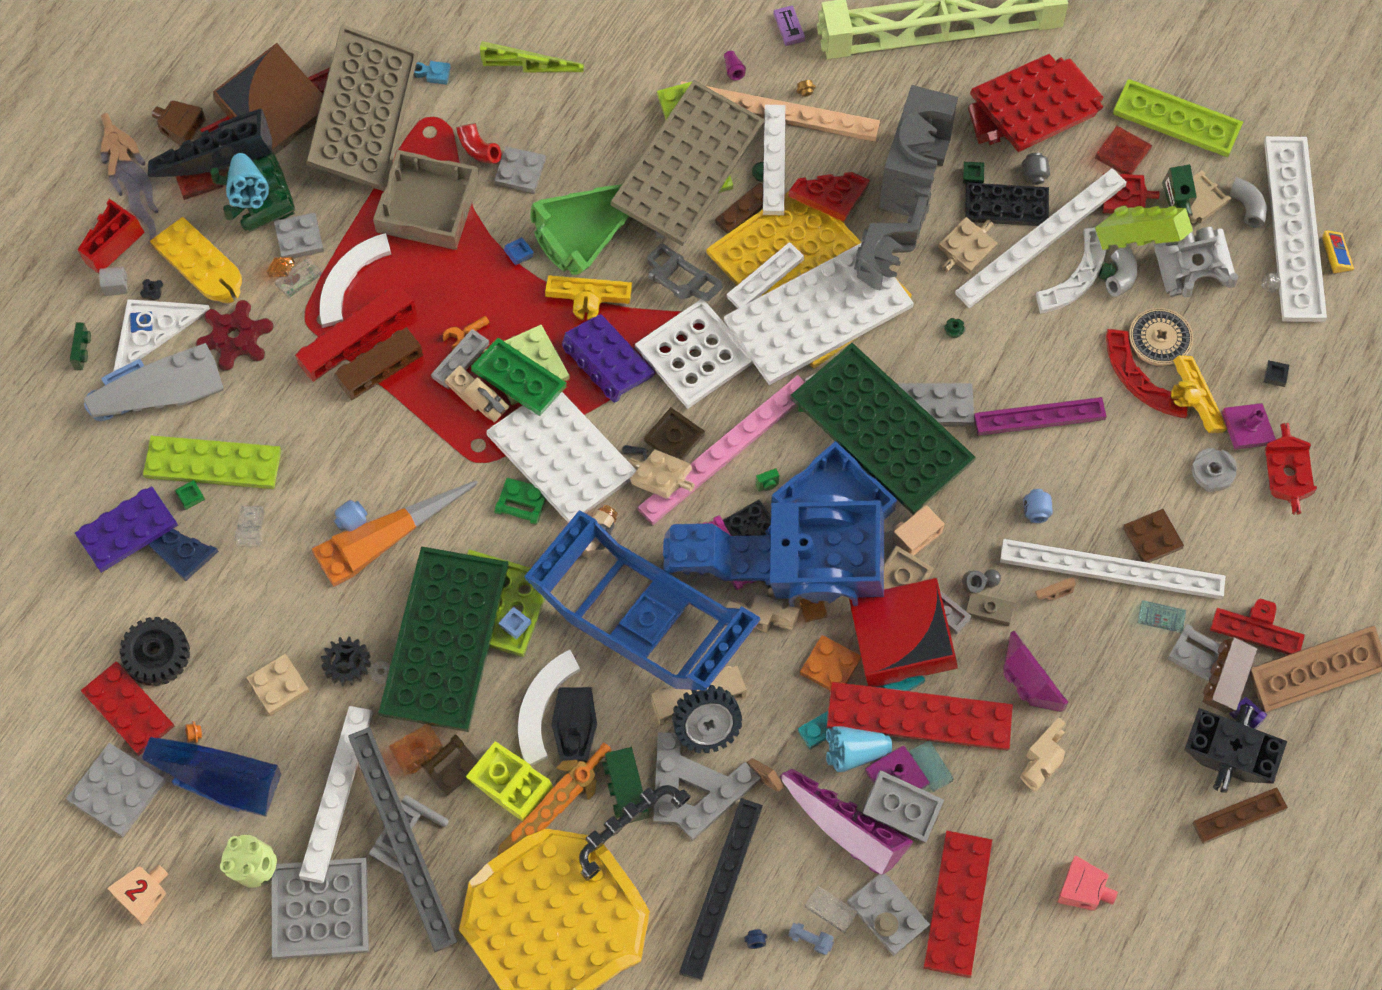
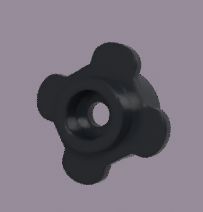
[140,279,163,300]

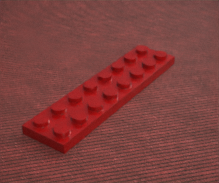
[826,682,1013,751]

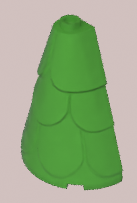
[530,184,629,275]

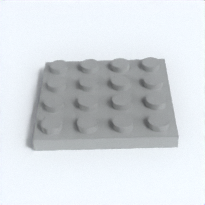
[272,858,369,960]

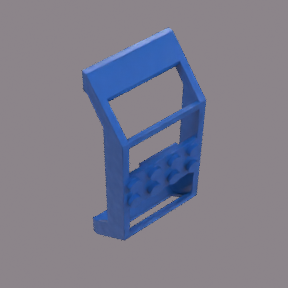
[524,510,761,690]

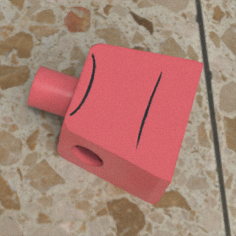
[1057,856,1118,910]

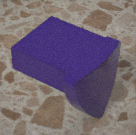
[1229,697,1267,729]

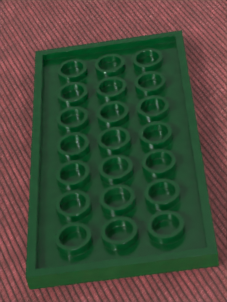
[790,342,976,515]
[378,546,509,732]

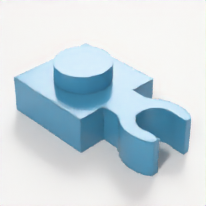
[414,61,451,85]

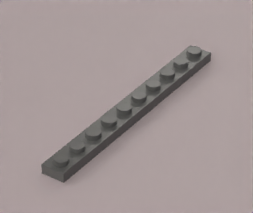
[348,727,457,953]

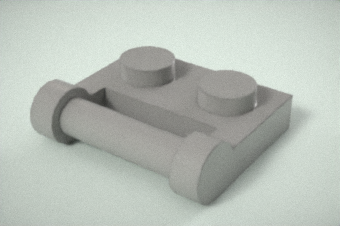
[1168,624,1220,681]

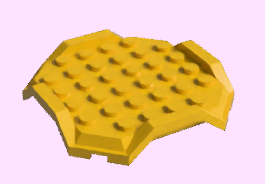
[459,829,650,990]

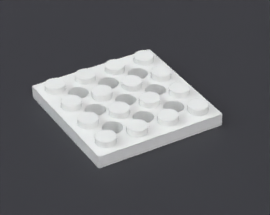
[635,299,753,409]

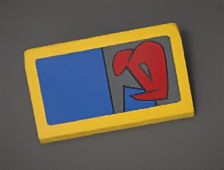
[1321,230,1354,274]

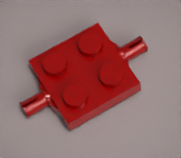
[1102,173,1160,214]

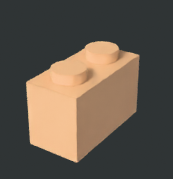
[892,505,945,556]

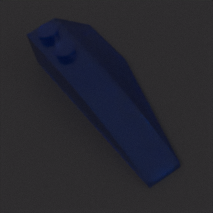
[142,737,282,817]

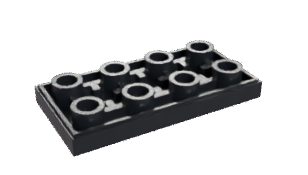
[965,182,1049,226]
[723,499,788,590]

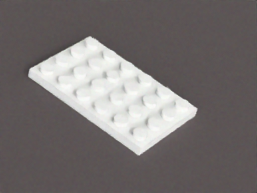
[487,392,637,523]

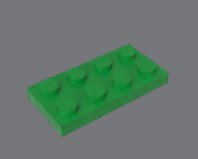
[471,338,566,416]

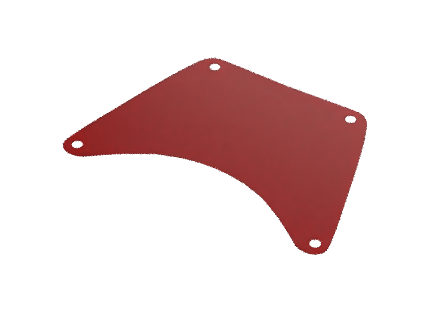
[305,116,705,463]

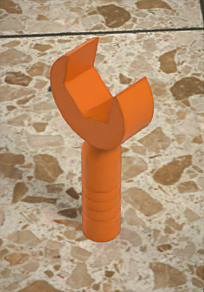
[443,316,489,350]

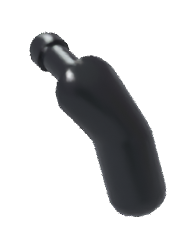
[622,445,648,461]

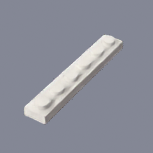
[763,105,785,215]

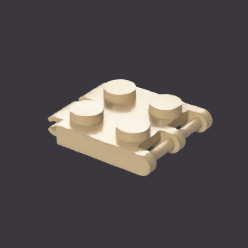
[1189,170,1232,224]

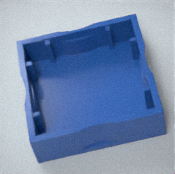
[771,441,897,520]

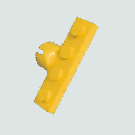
[545,275,632,320]
[1171,356,1227,433]

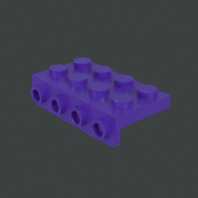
[562,314,655,403]
[75,486,178,573]

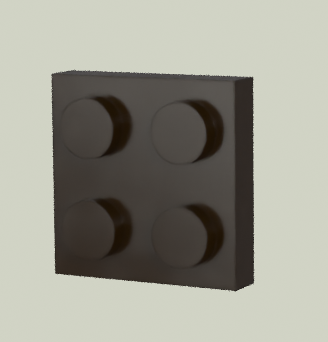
[644,407,705,460]

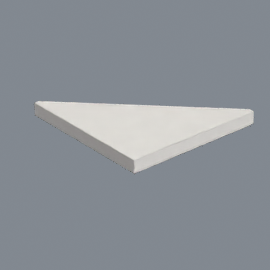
[113,299,210,372]

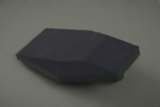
[551,687,597,763]

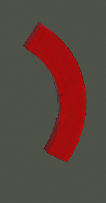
[1106,329,1188,419]

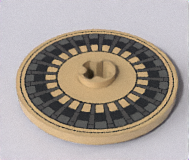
[1129,308,1194,366]

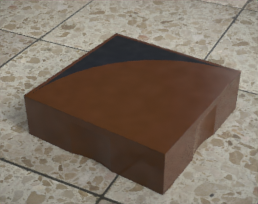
[213,43,323,155]

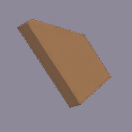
[1035,577,1076,600]
[747,758,784,792]

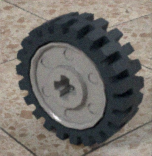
[672,685,742,754]

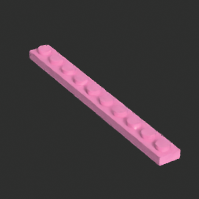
[638,375,805,525]

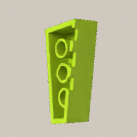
[1095,206,1193,250]

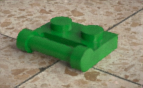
[494,478,546,525]

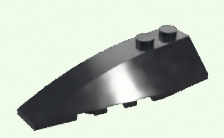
[147,108,272,177]

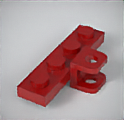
[1210,598,1305,655]

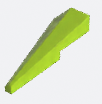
[480,41,584,73]

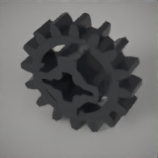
[321,636,371,686]

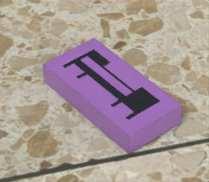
[773,5,805,46]

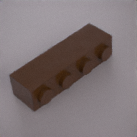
[334,327,423,401]

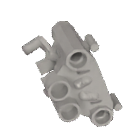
[1154,226,1238,298]

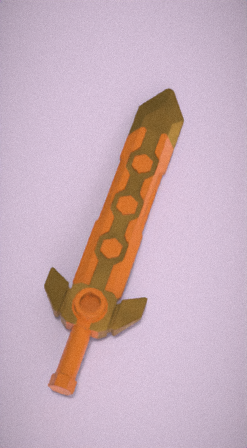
[497,742,612,856]

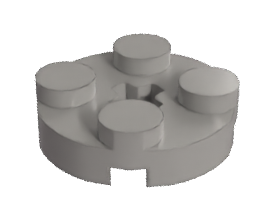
[1191,448,1237,492]

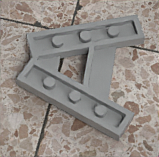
[653,732,761,841]

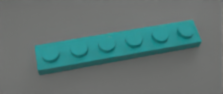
[798,675,925,749]

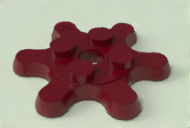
[196,300,274,371]

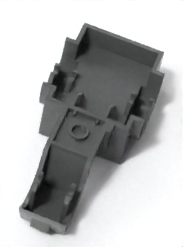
[854,85,958,290]

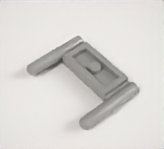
[369,795,448,874]

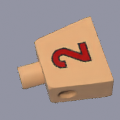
[107,865,169,925]

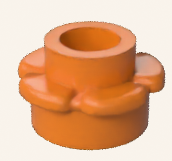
[185,721,202,744]

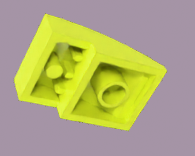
[466,741,553,821]

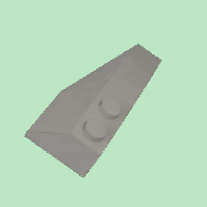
[84,343,223,417]

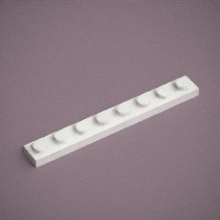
[299,706,372,883]

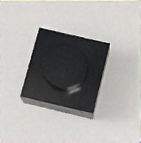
[1263,360,1290,387]

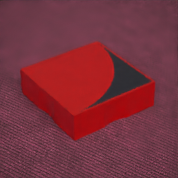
[849,578,958,687]

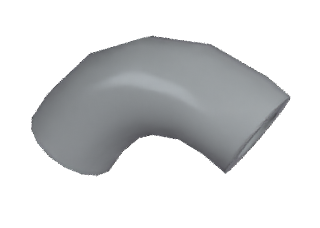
[1229,177,1267,228]
[1106,246,1137,297]

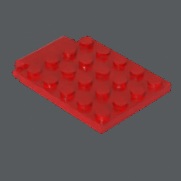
[970,54,1104,152]

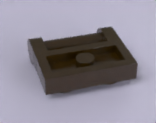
[420,734,478,796]

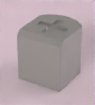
[99,267,127,296]

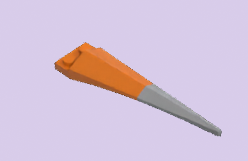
[312,481,477,587]

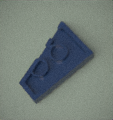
[148,529,219,582]

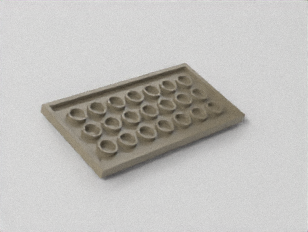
[305,24,419,191]

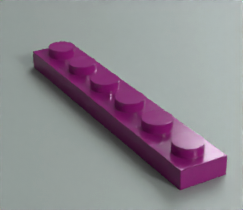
[974,397,1107,436]

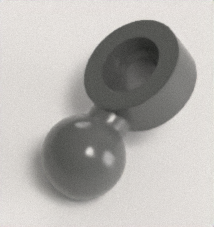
[962,569,1001,593]

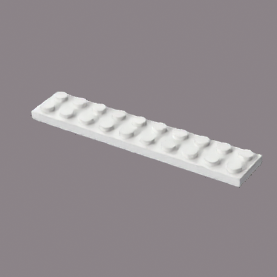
[1264,136,1327,322]

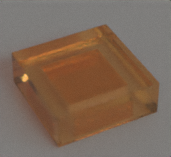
[267,257,295,277]
[799,599,827,623]

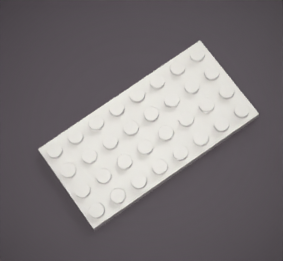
[724,243,914,385]

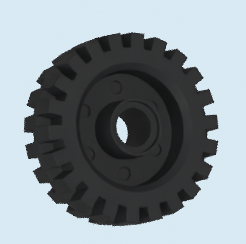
[120,617,190,686]

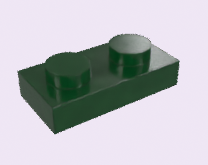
[70,322,91,370]

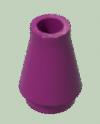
[724,50,746,81]

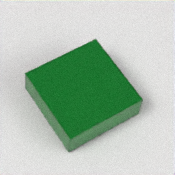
[174,480,205,510]

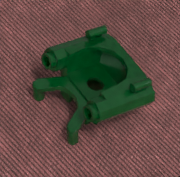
[210,151,295,232]

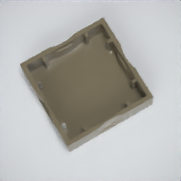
[373,150,479,250]

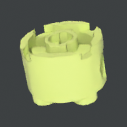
[220,835,277,888]

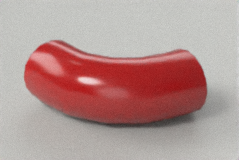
[456,123,502,164]

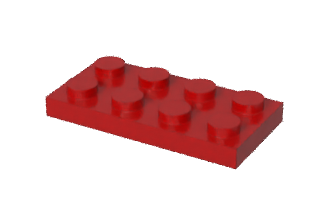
[81,661,175,756]

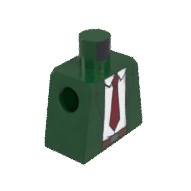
[1162,164,1197,217]

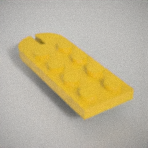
[150,216,242,304]

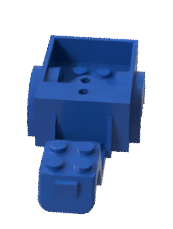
[663,494,884,607]

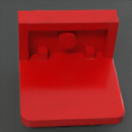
[968,102,1007,145]

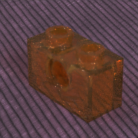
[389,723,443,775]

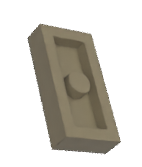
[966,592,1015,626]

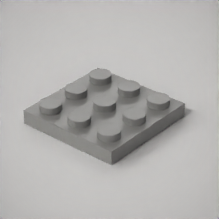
[66,743,166,837]

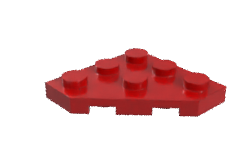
[788,172,870,222]

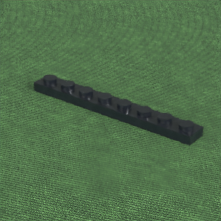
[679,798,763,982]

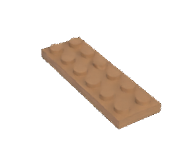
[1249,626,1382,712]

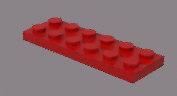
[923,830,993,978]

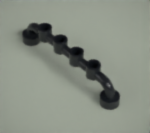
[579,785,691,881]

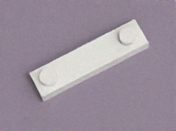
[727,242,804,309]

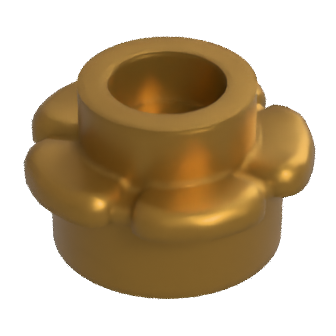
[796,80,816,97]

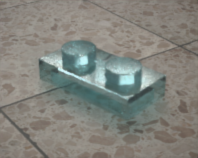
[910,740,954,792]

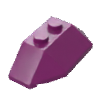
[1003,630,1068,712]

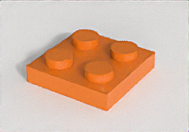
[800,635,861,691]

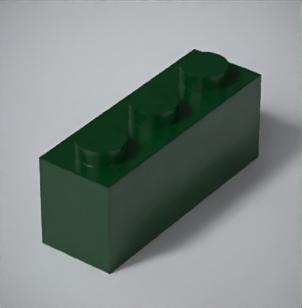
[602,747,649,823]

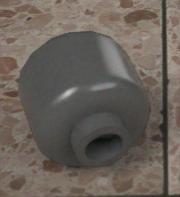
[1022,153,1050,185]

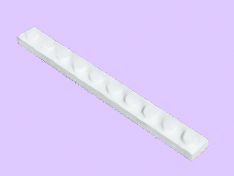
[956,168,1126,309]
[1000,539,1225,599]

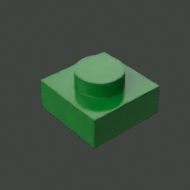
[755,468,780,492]

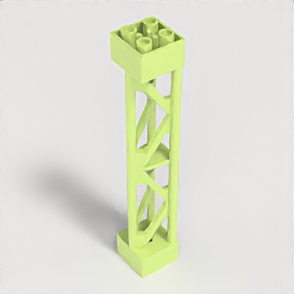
[817,0,1068,59]

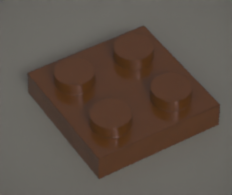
[1123,509,1184,563]

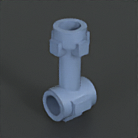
[788,923,834,955]

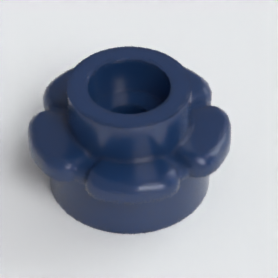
[744,929,768,949]

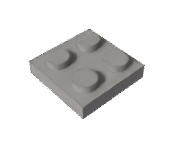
[494,146,546,194]
[274,213,324,260]

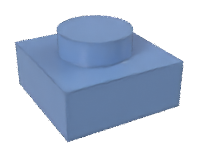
[499,607,531,640]

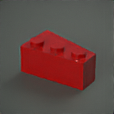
[77,198,145,274]

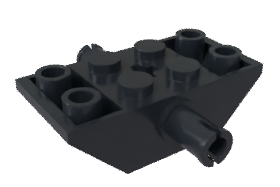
[1184,704,1287,793]

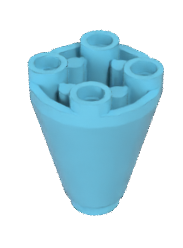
[226,153,269,208]
[826,726,892,772]

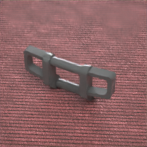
[647,243,723,301]

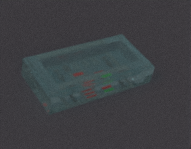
[1137,600,1186,633]

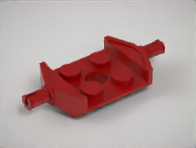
[1265,423,1317,515]

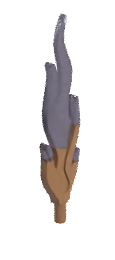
[100,113,158,240]

